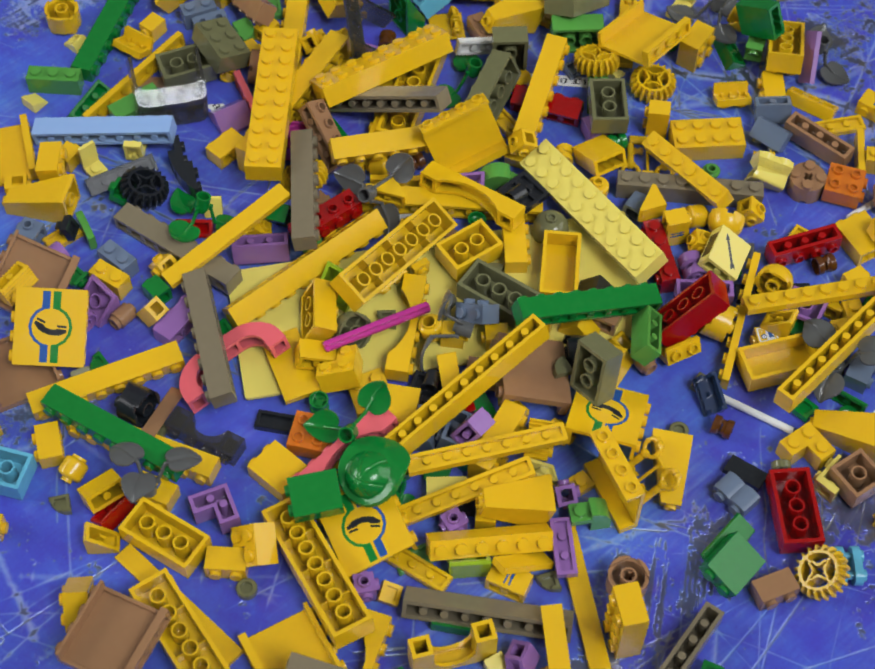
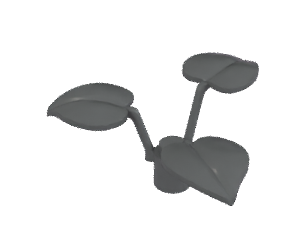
[666,0,737,44]
[783,24,849,85]
[333,153,415,236]
[420,289,475,372]
[802,318,875,403]
[109,442,202,504]

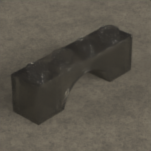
[164,405,246,467]

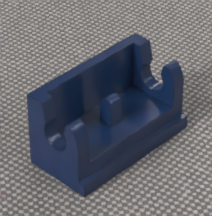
[692,371,728,417]

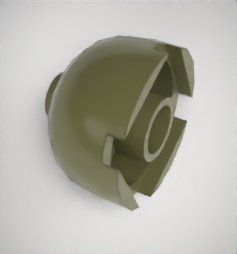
[532,210,569,243]
[334,311,372,349]

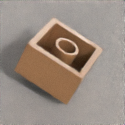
[826,448,875,508]

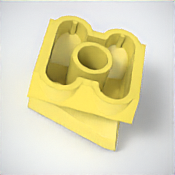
[744,150,794,192]

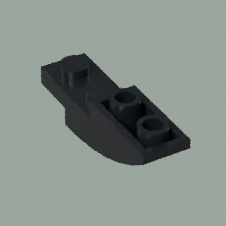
[167,135,202,198]

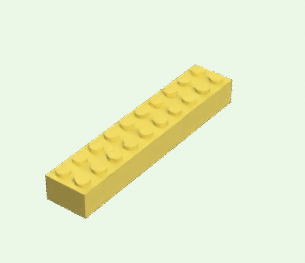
[520,139,668,284]

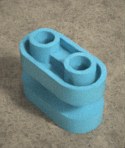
[833,546,867,586]

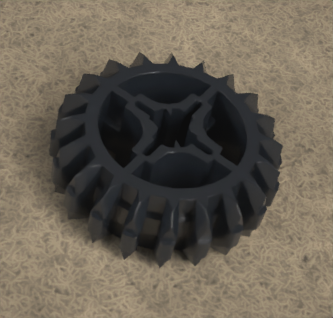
[119,165,169,210]

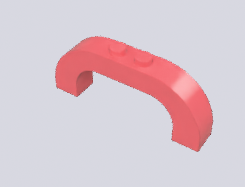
[179,322,291,414]

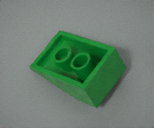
[389,0,426,36]

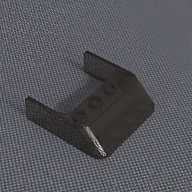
[343,0,396,59]
[126,47,208,125]

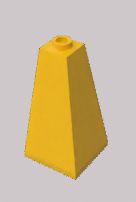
[480,0,545,34]
[2,174,81,223]
[810,409,875,463]
[650,428,693,511]
[475,474,556,525]

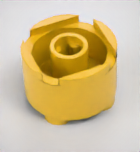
[44,0,82,35]
[698,305,738,343]

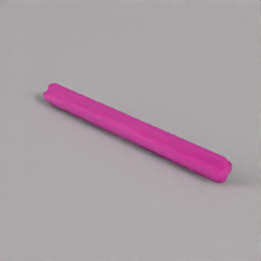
[323,302,431,352]

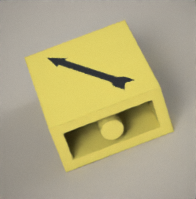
[698,225,751,282]

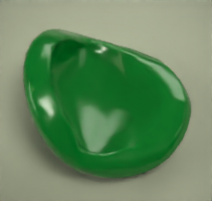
[338,436,410,507]

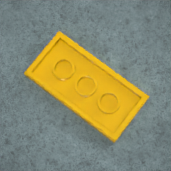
[263,327,321,405]

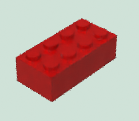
[658,270,730,348]
[765,467,826,554]

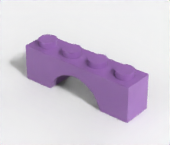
[504,639,541,669]

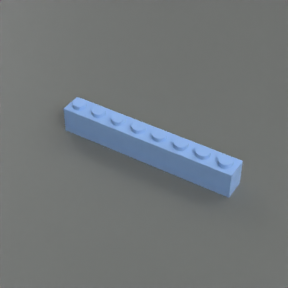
[31,115,177,146]

